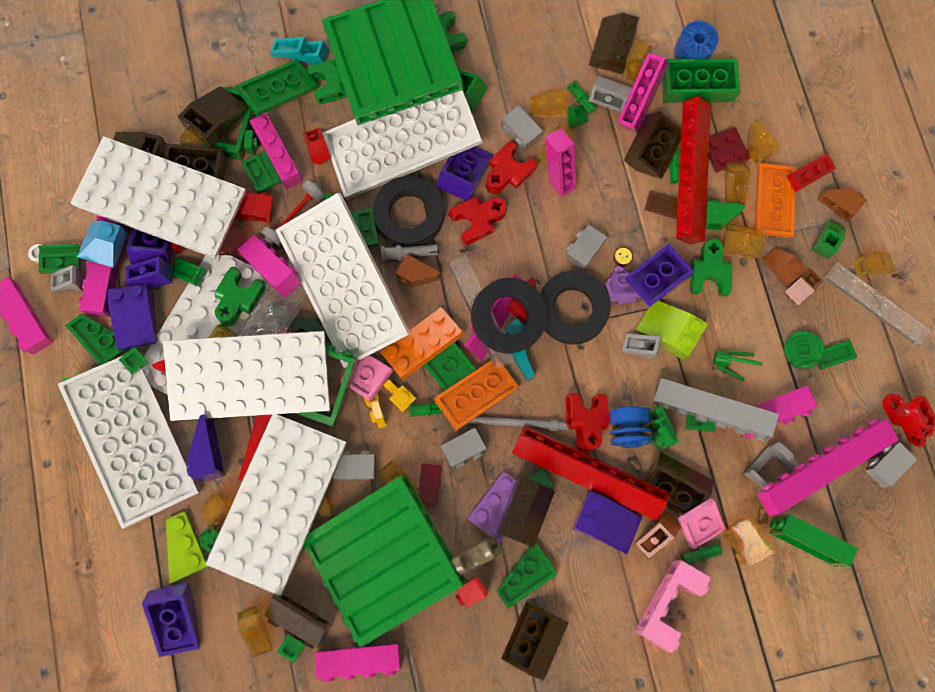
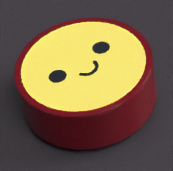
[613,247,633,267]

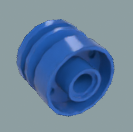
[674,21,719,59]
[609,406,653,448]

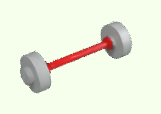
[260,180,325,248]

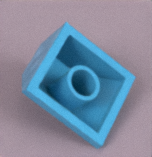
[77,221,128,268]

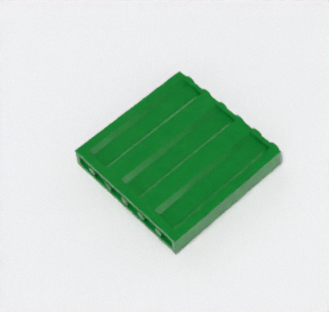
[321,0,463,126]
[303,475,468,647]

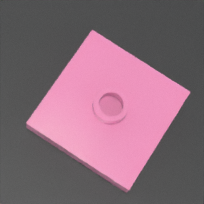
[340,355,393,402]
[678,498,726,550]

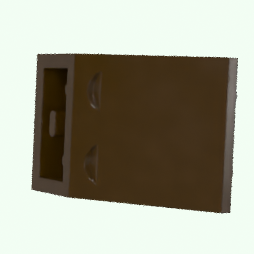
[178,86,248,148]
[113,132,167,158]

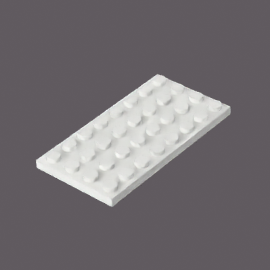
[322,90,483,200]
[71,136,246,259]
[276,193,411,368]
[143,250,273,395]
[163,331,330,420]
[58,355,199,529]
[206,414,347,596]

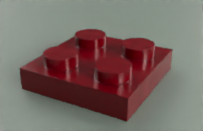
[709,127,750,173]

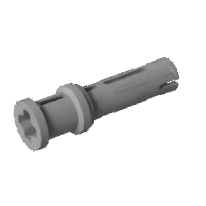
[381,243,438,263]

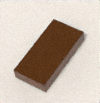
[644,192,678,219]

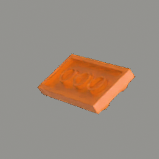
[755,163,796,238]
[380,307,464,381]
[434,357,519,431]

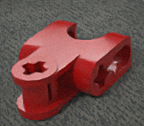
[485,140,538,195]
[448,197,506,245]
[565,393,609,452]
[882,393,935,447]

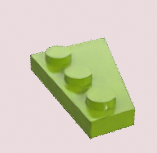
[166,511,209,584]

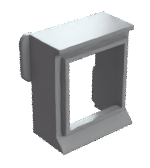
[743,442,798,490]

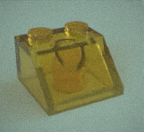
[721,517,776,566]

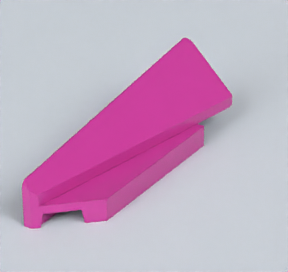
[465,274,524,360]

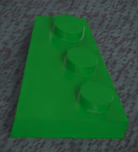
[65,314,130,365]
[496,543,558,609]

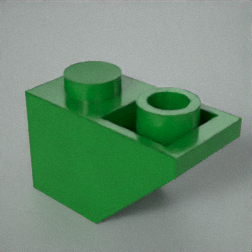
[706,200,745,231]
[812,219,846,260]

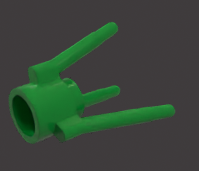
[713,350,763,381]

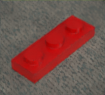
[786,153,836,192]

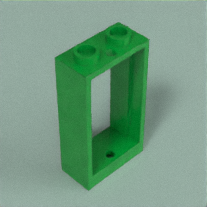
[203,87,255,161]
[296,344,359,427]
[769,514,858,567]

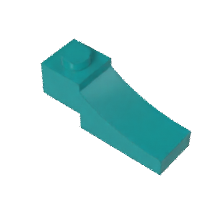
[270,37,330,65]
[504,319,535,382]

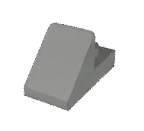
[50,265,83,293]
[622,333,662,360]

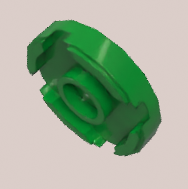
[784,331,825,369]

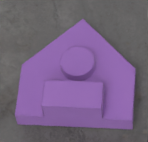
[604,265,640,305]

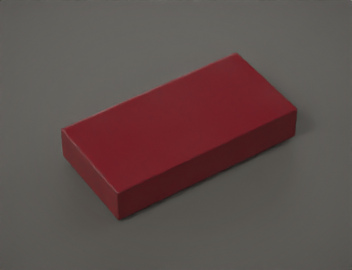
[418,463,441,505]

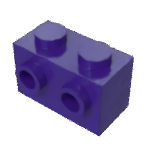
[125,257,172,289]

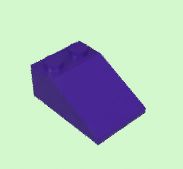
[436,146,493,201]
[126,229,174,265]
[625,243,694,307]
[108,283,157,350]
[186,414,225,482]
[572,491,642,554]
[142,583,200,657]

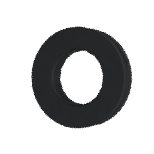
[373,176,444,247]
[540,271,611,345]
[471,278,547,354]

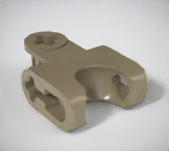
[452,537,502,576]

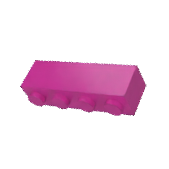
[617,52,669,133]
[250,113,302,190]
[545,128,576,197]
[237,235,301,298]
[0,277,53,355]
[740,385,818,439]
[315,643,401,682]

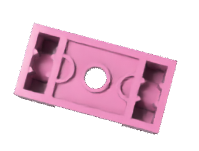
[635,560,711,653]

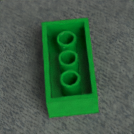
[661,59,740,103]

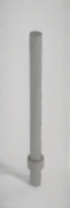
[469,416,573,431]

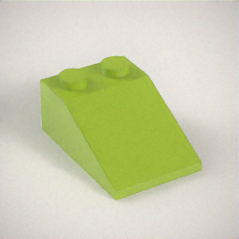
[635,301,708,360]

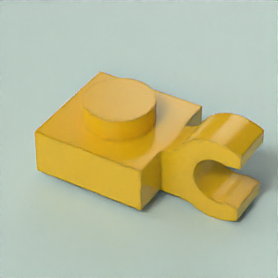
[383,379,416,413]
[364,394,386,429]

